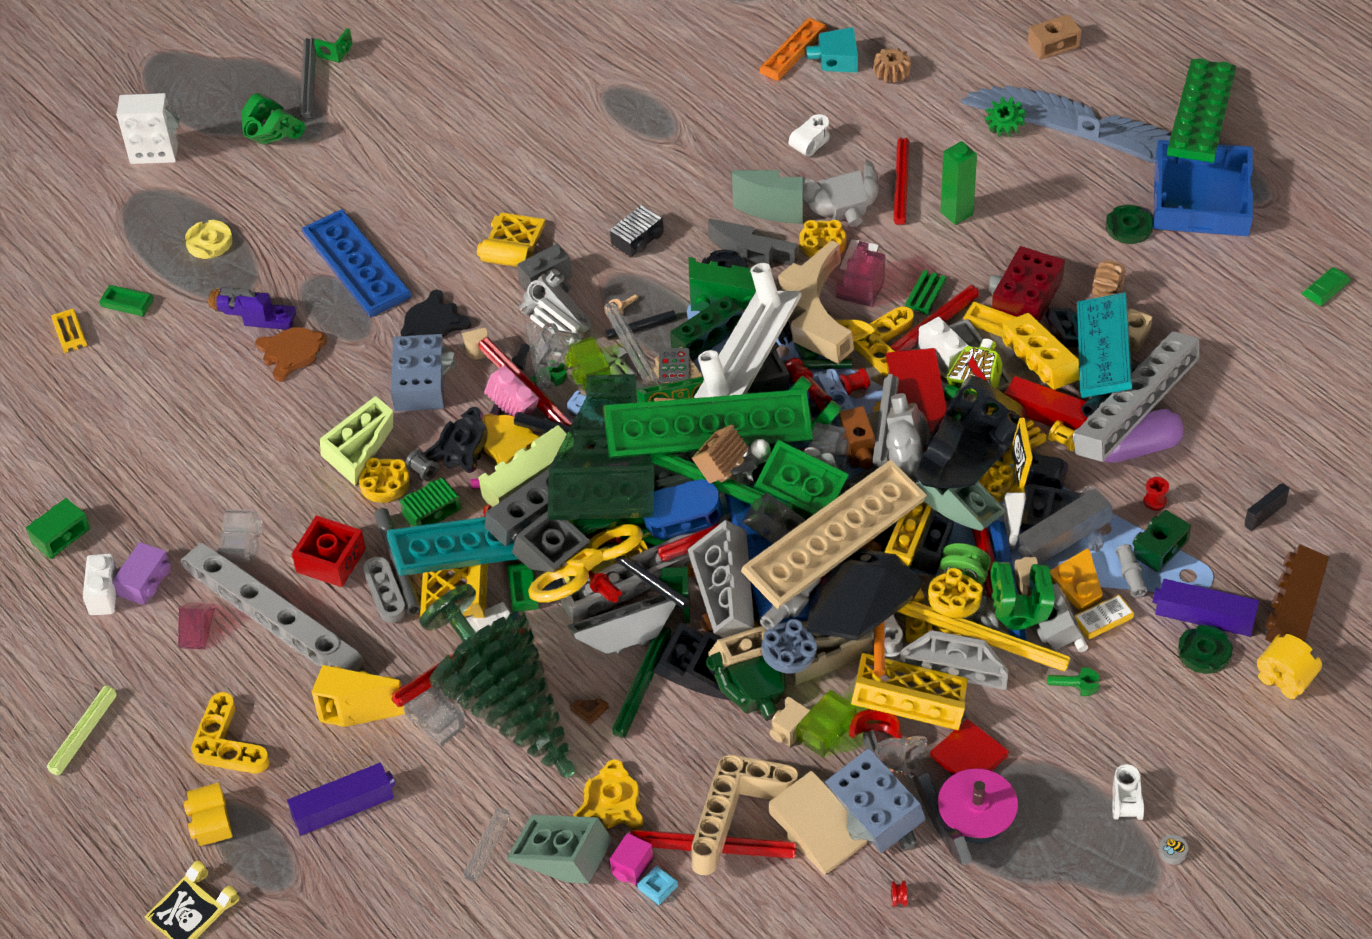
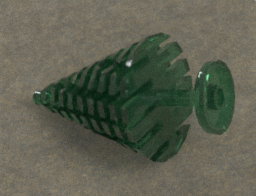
[419,584,576,778]

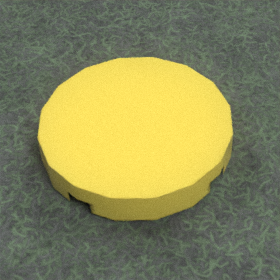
[185,220,233,259]

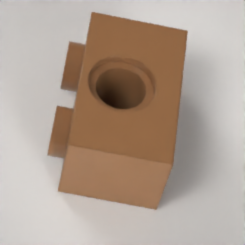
[1028,14,1081,60]

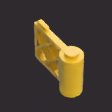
[477,212,546,267]

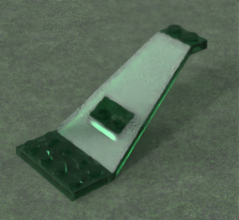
[548,374,654,520]

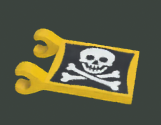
[1003,418,1032,501]

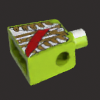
[946,339,1003,393]

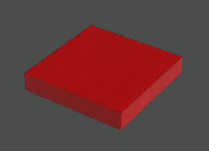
[930,718,1009,775]

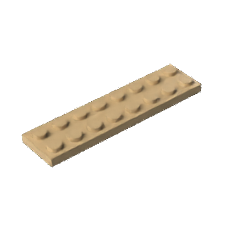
[741,459,927,609]

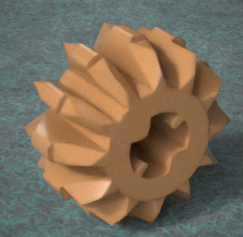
[873,47,911,84]
[1092,260,1125,298]

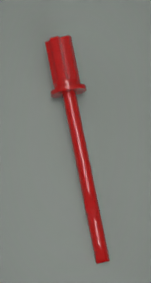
[588,570,622,603]

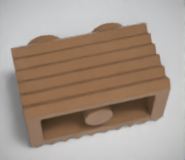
[692,425,749,484]

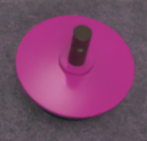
[938,769,1018,844]

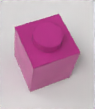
[610,833,653,885]

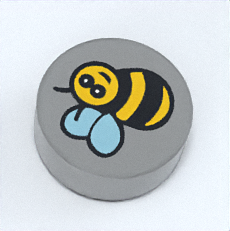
[1158,835,1188,865]

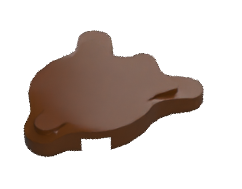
[255,327,327,382]

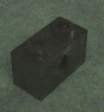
[742,493,806,544]

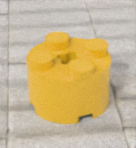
[1257,634,1322,699]

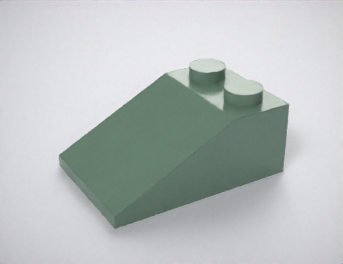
[507,815,613,884]

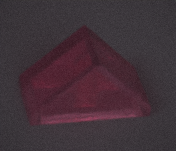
[178,603,215,650]

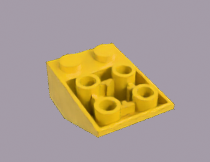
[311,665,406,727]

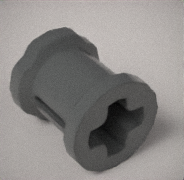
[405,449,439,481]

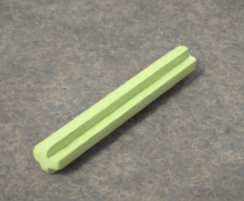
[47,685,117,775]

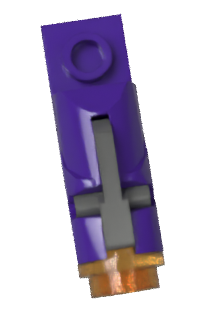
[208,287,297,330]

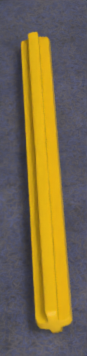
[897,601,1070,671]

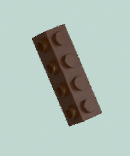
[1265,544,1329,642]

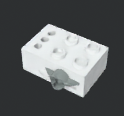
[117,93,180,164]

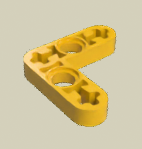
[854,306,914,378]
[191,692,270,773]

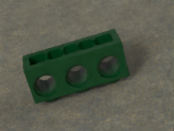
[670,296,742,361]

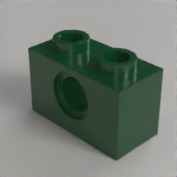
[1132,509,1191,573]

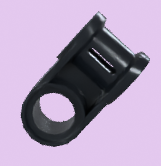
[1025,452,1068,489]

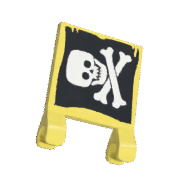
[145,860,240,939]

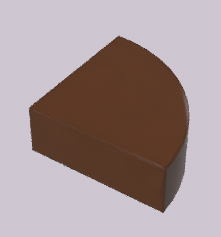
[570,698,609,725]

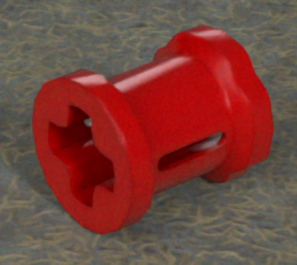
[839,368,871,396]
[1143,477,1169,511]

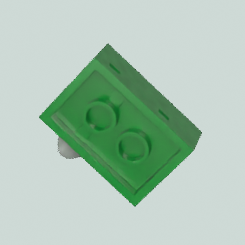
[754,440,849,519]

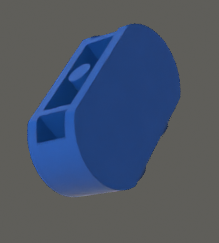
[641,479,723,540]

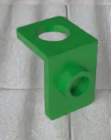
[314,28,353,63]

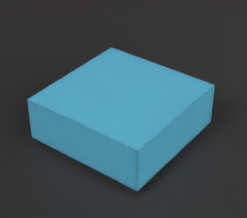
[637,865,678,905]

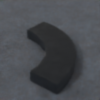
[910,768,972,866]

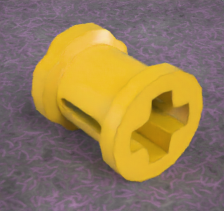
[1048,420,1075,451]

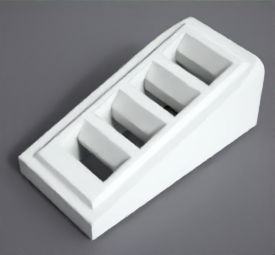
[1002,493,1026,550]

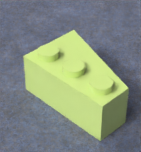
[320,396,393,486]

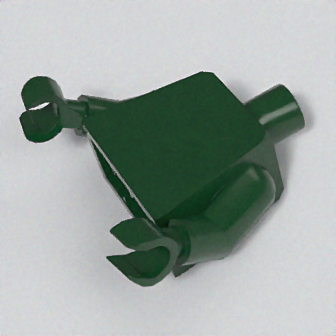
[706,652,786,721]

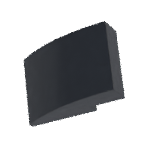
[653,622,731,701]

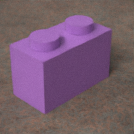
[112,542,171,605]

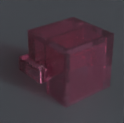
[836,241,885,307]

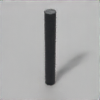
[605,310,677,340]

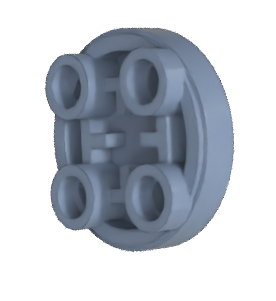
[761,619,817,674]

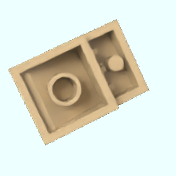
[769,771,867,875]

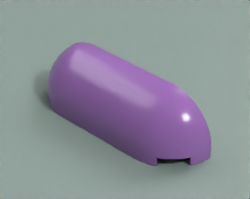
[1104,409,1184,462]

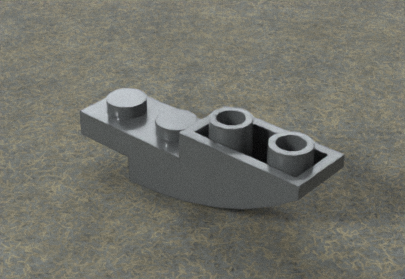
[708,218,797,266]

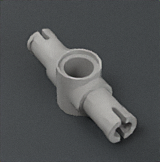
[760,578,821,630]

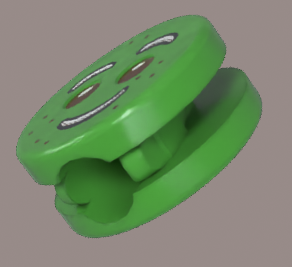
[939,543,991,585]

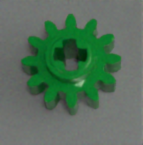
[985,97,1026,137]

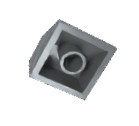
[512,507,590,572]

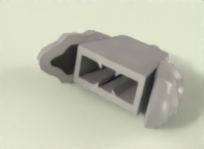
[803,160,879,227]
[886,393,931,478]

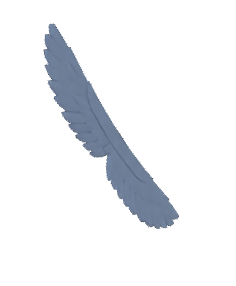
[962,86,1171,163]

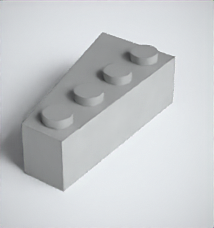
[688,520,755,638]

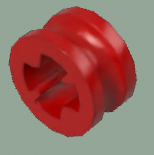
[891,880,907,907]

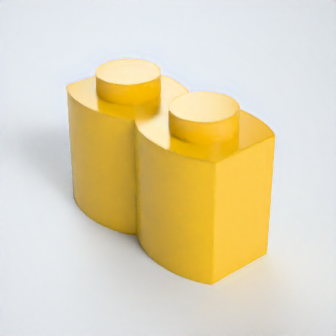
[183,782,233,846]

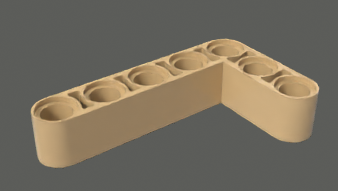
[692,755,798,875]

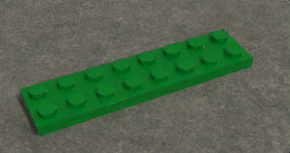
[1167,58,1236,163]
[603,389,813,458]

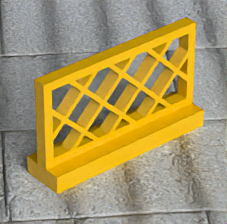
[420,564,488,623]
[851,653,968,730]

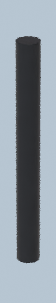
[607,545,690,609]

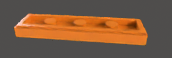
[760,17,827,81]

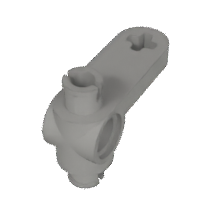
[519,269,592,334]

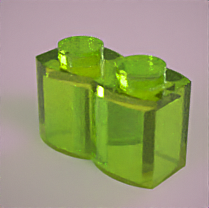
[563,336,612,390]

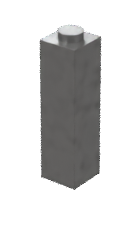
[1018,488,1113,564]

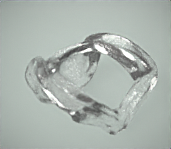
[874,735,927,779]

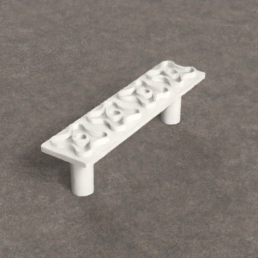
[694,263,802,398]

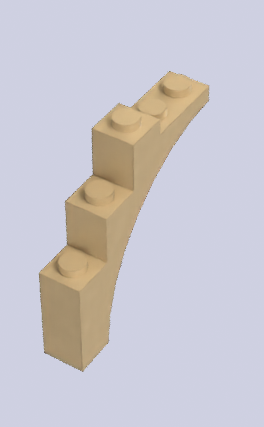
[778,241,854,364]

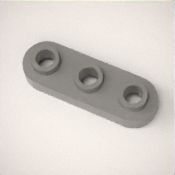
[363,557,406,623]

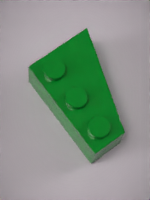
[688,257,756,311]

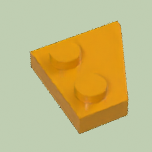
[1050,548,1102,612]

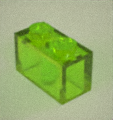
[797,689,857,757]

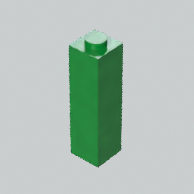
[940,141,977,225]

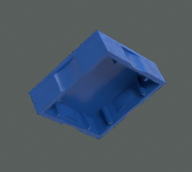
[1153,140,1253,236]

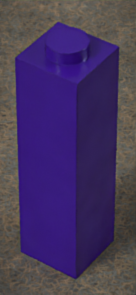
[1152,578,1259,637]
[287,762,396,836]

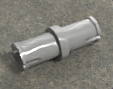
[1115,544,1148,597]

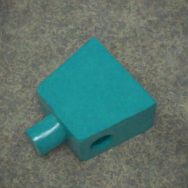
[806,27,858,73]

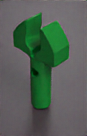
[529,361,568,387]
[1047,667,1099,697]

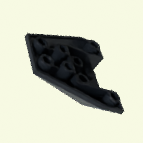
[807,549,923,641]

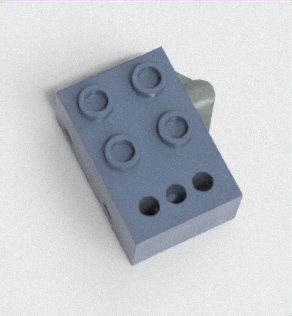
[391,334,456,412]
[825,748,926,854]

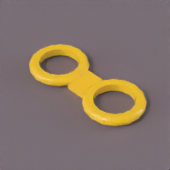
[528,524,643,602]

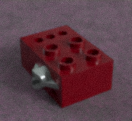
[989,246,1065,323]

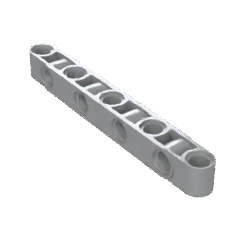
[180,543,365,672]

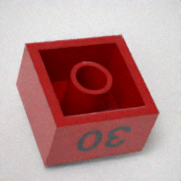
[291,515,366,587]

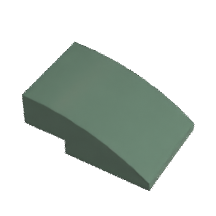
[732,170,803,224]
[917,481,1007,531]

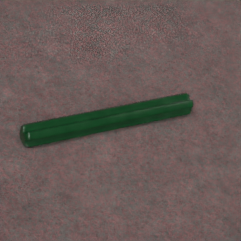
[612,627,671,738]

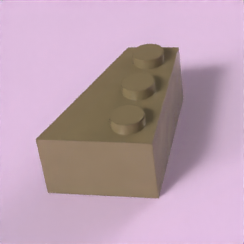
[794,621,872,686]

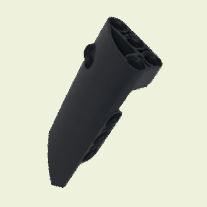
[914,376,1027,488]

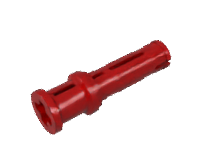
[784,358,832,410]

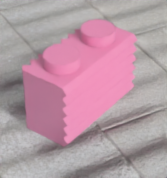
[484,365,540,417]

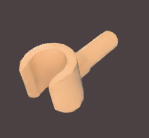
[608,294,638,317]

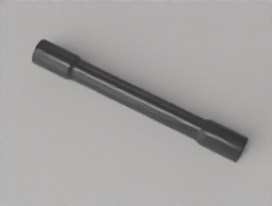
[374,508,421,615]

